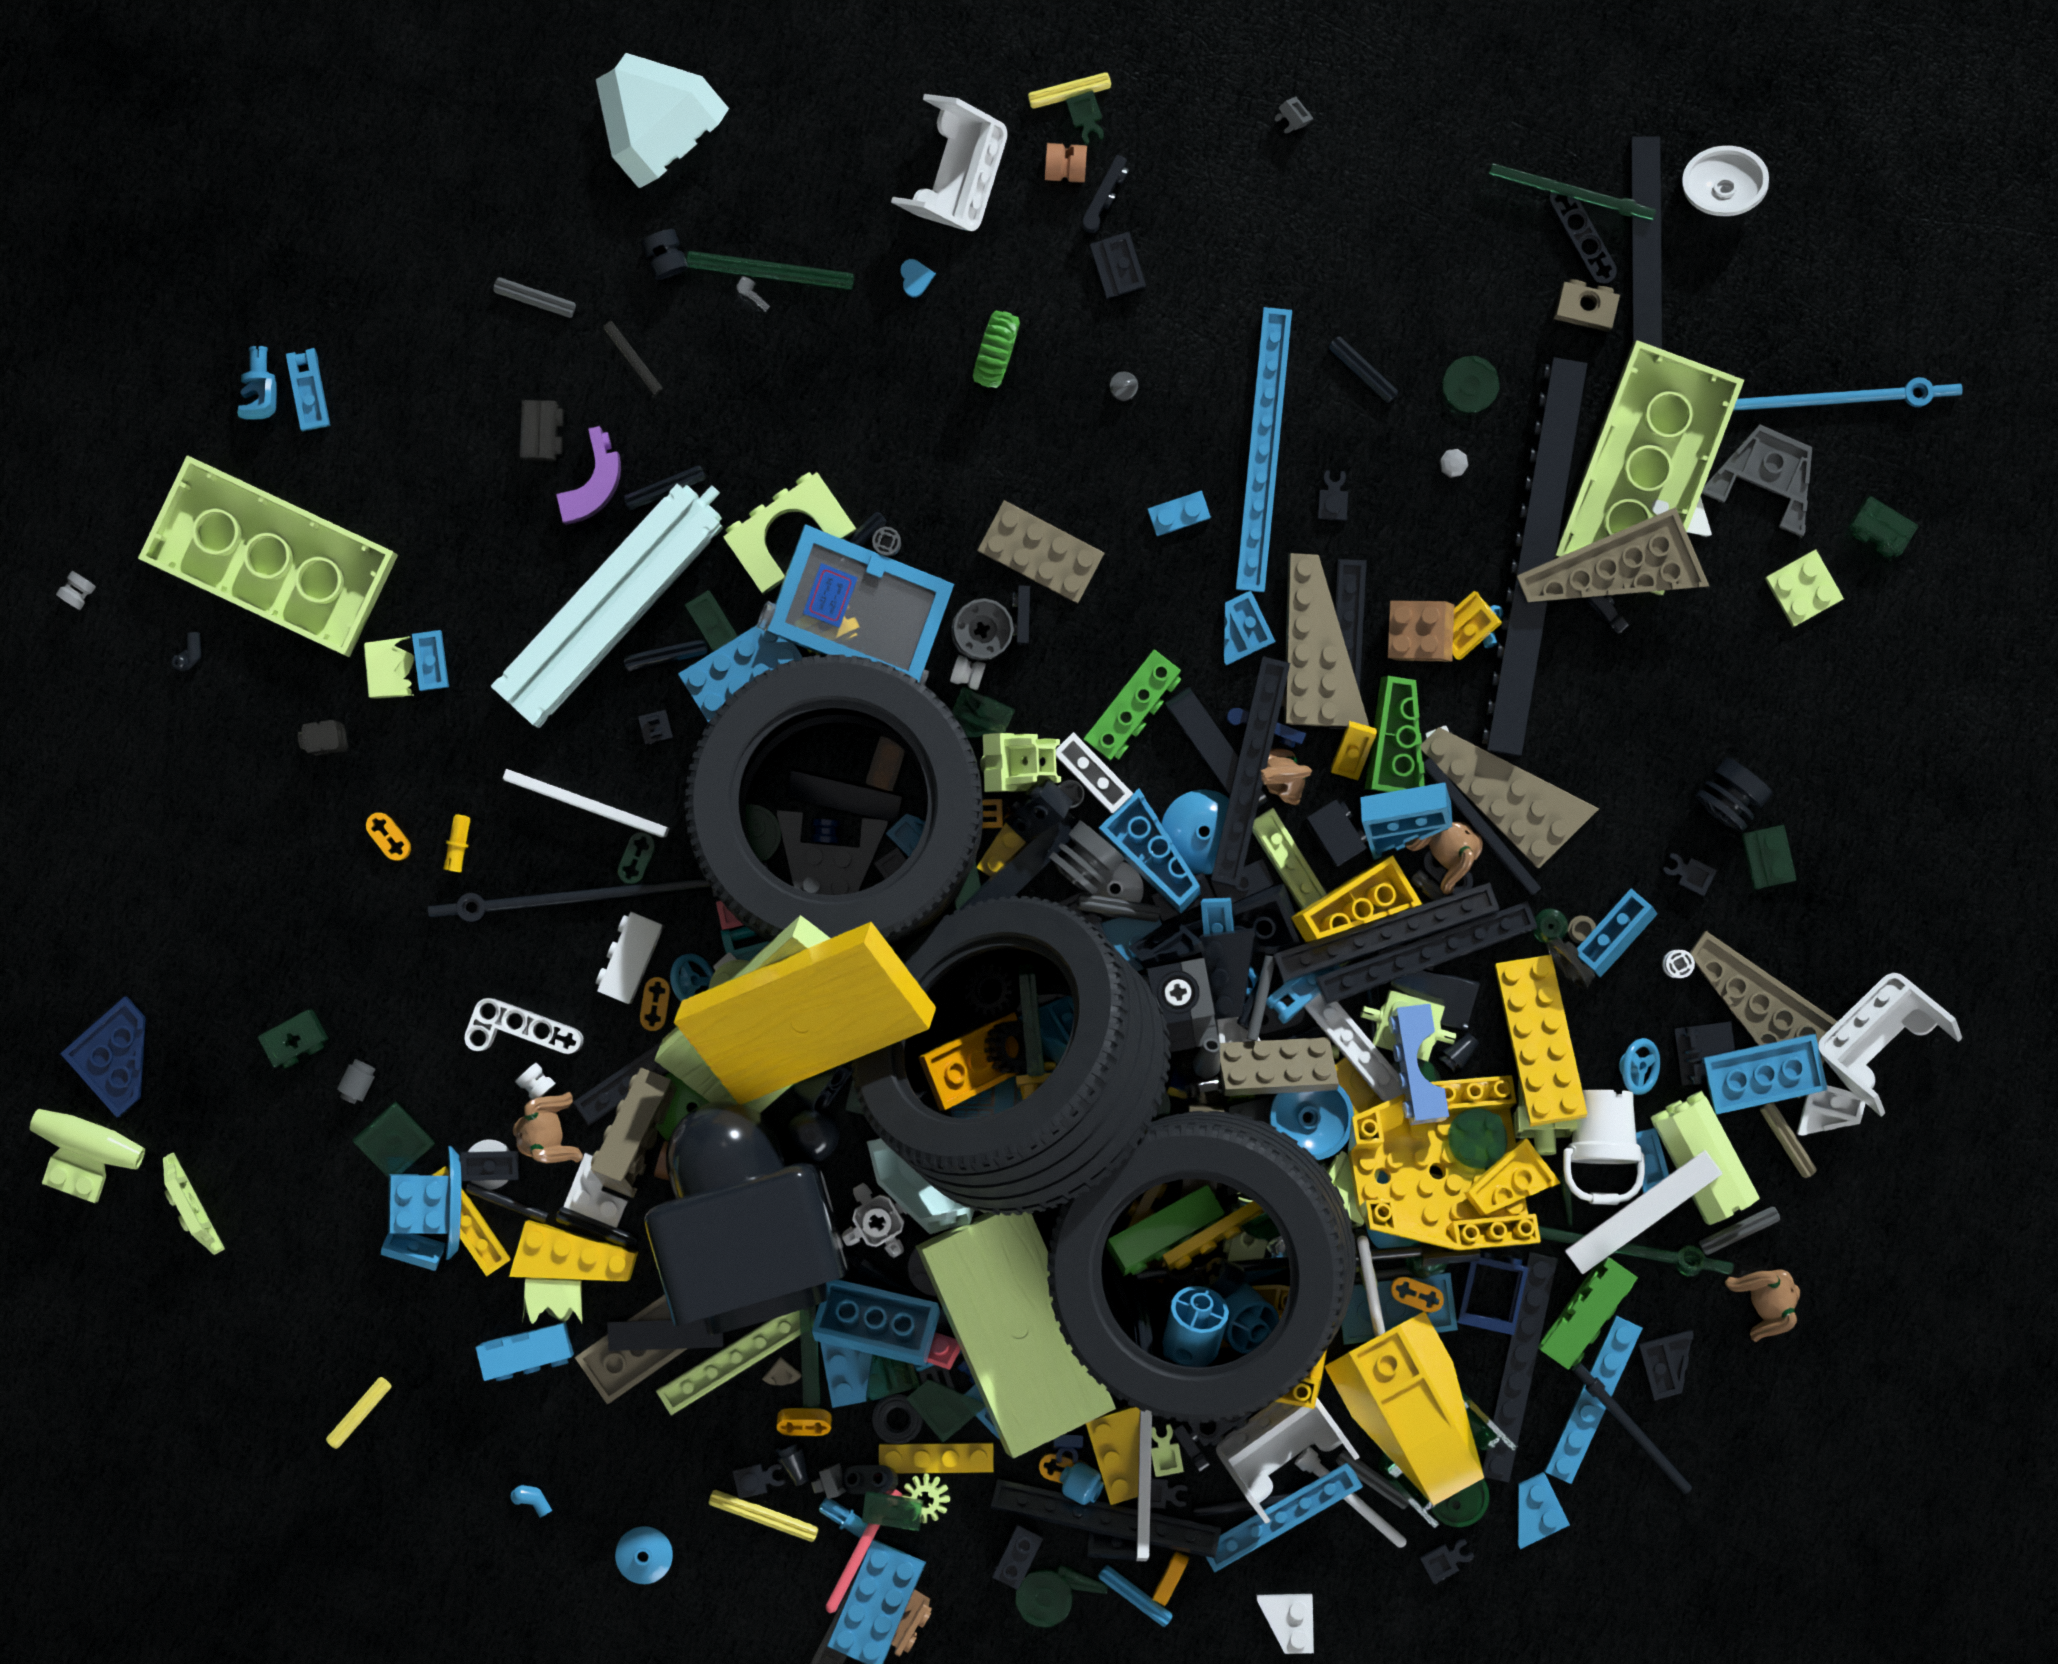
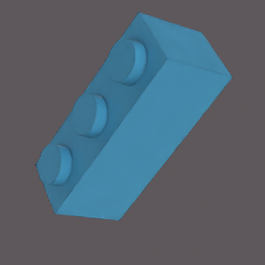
[1574,889,1657,977]

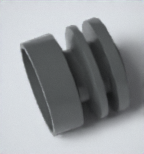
[951,599,1014,661]
[1049,820,1125,895]

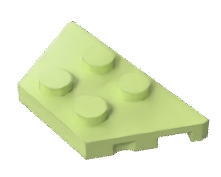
[163,1153,225,1255]

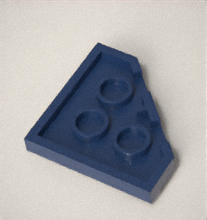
[60,997,146,1117]

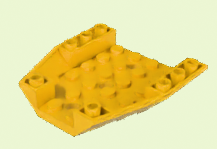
[1348,1075,1541,1250]

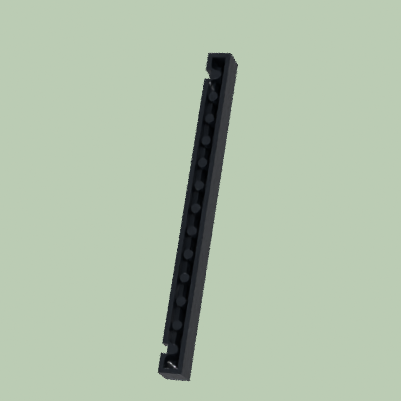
[1481,358,1587,757]

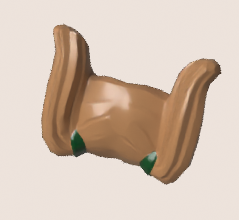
[1261,749,1312,805]
[1405,821,1483,895]
[513,1092,583,1163]
[1725,1270,1800,1342]

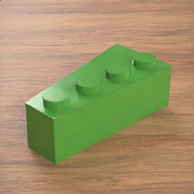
[1538,1257,1638,1370]

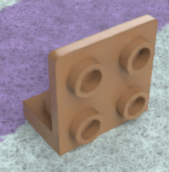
[892,1590,932,1657]

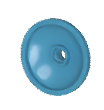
[1161,790,1229,875]
[1269,1085,1354,1160]

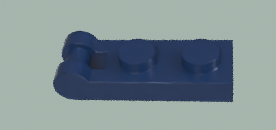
[1227,708,1306,748]

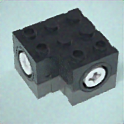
[1141,958,1219,1052]

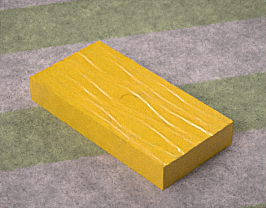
[674,922,936,1105]

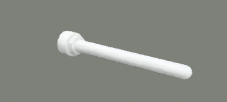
[1357,1236,1385,1338]
[1295,1446,1406,1547]

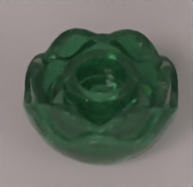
[1534,908,1568,945]

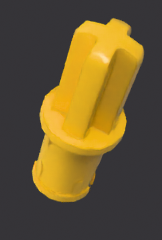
[443,815,470,872]

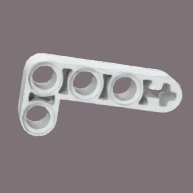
[465,998,583,1054]

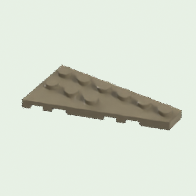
[1516,507,1709,602]
[1284,553,1370,727]
[1421,727,1599,869]
[1690,931,1838,1099]

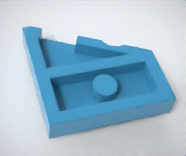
[1224,591,1275,666]

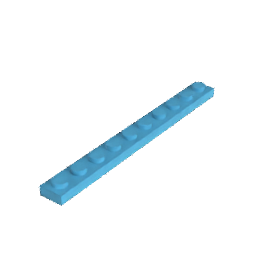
[1236,307,1292,593]

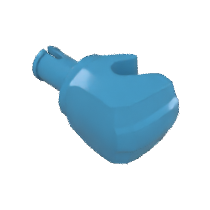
[237,346,277,419]

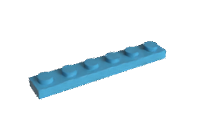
[1544,1315,1642,1484]
[1206,1462,1363,1572]

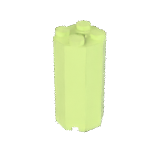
[1651,1091,1760,1225]

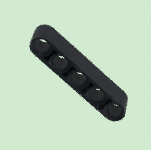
[1165,687,1268,808]

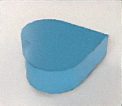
[901,259,936,297]

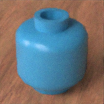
[1059,1462,1104,1505]

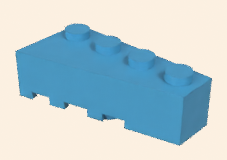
[1099,789,1201,914]

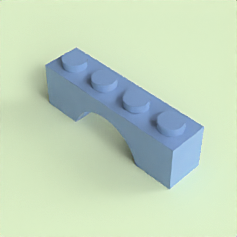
[1389,1004,1449,1125]

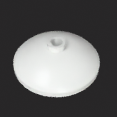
[1683,146,1769,216]

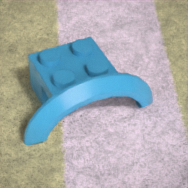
[388,1146,461,1260]

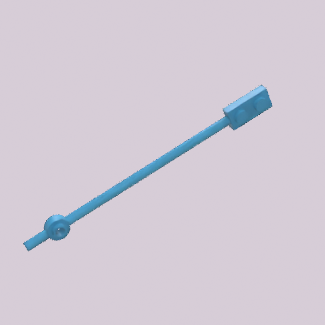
[1733,377,1962,411]

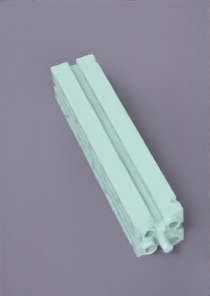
[491,484,723,728]

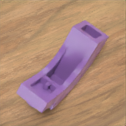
[557,426,621,525]

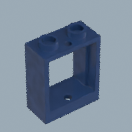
[1456,1250,1528,1335]

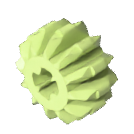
[901,1473,950,1523]

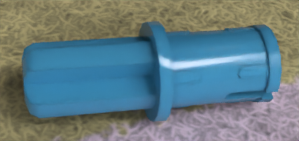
[819,1497,868,1538]

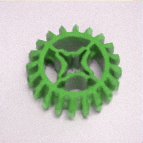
[973,310,1020,388]

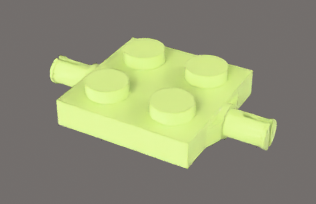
[1360,990,1456,1061]

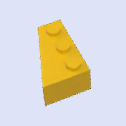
[1086,1405,1140,1505]

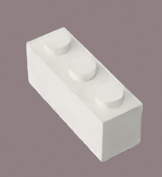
[1056,732,1133,814]
[596,912,665,1004]

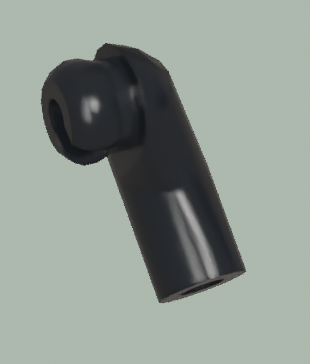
[172,632,201,672]

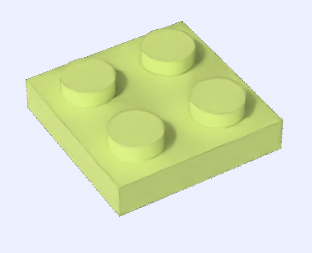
[1765,550,1844,627]

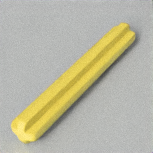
[709,1490,818,1542]

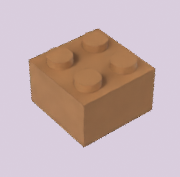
[1388,601,1454,661]

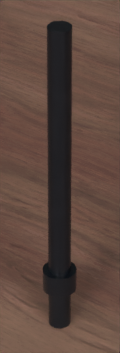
[1572,1363,1692,1494]

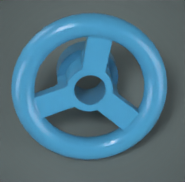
[670,953,714,1002]
[1619,1038,1660,1095]

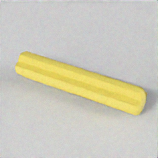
[1028,73,1111,108]
[326,1377,391,1449]

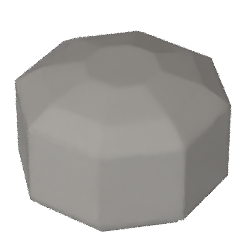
[1440,449,1468,478]

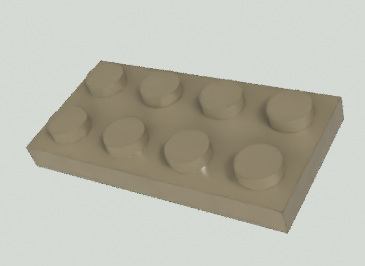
[978,500,1104,604]
[1220,1037,1339,1096]
[575,1294,687,1404]

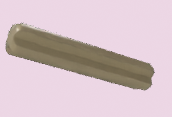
[1760,1102,1817,1178]

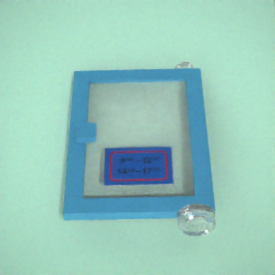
[757,524,954,685]

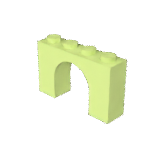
[723,472,856,595]

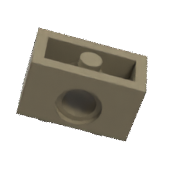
[1554,279,1620,332]

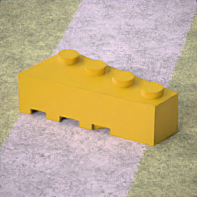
[1291,856,1422,942]
[509,1220,638,1281]

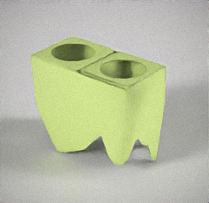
[364,637,414,699]
[522,1277,582,1324]

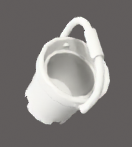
[1563,1090,1645,1205]

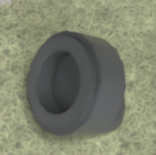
[1110,372,1138,401]

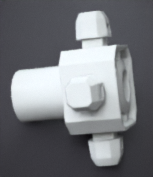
[841,1183,907,1258]

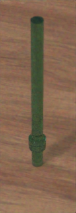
[1489,163,1656,220]

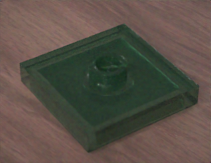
[353,1101,435,1178]

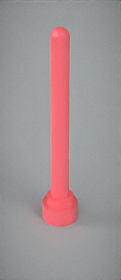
[826,1489,902,1613]

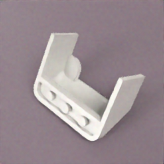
[891,94,1007,231]
[1819,973,1962,1117]
[1216,1398,1359,1524]

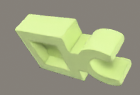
[1151,1424,1184,1477]

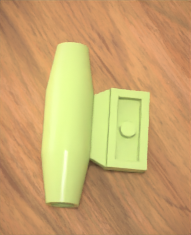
[30,1109,145,1203]

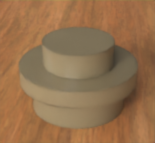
[1568,916,1596,944]

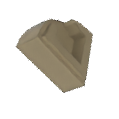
[762,1357,803,1385]

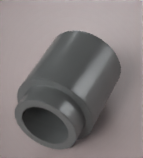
[337,1059,375,1104]

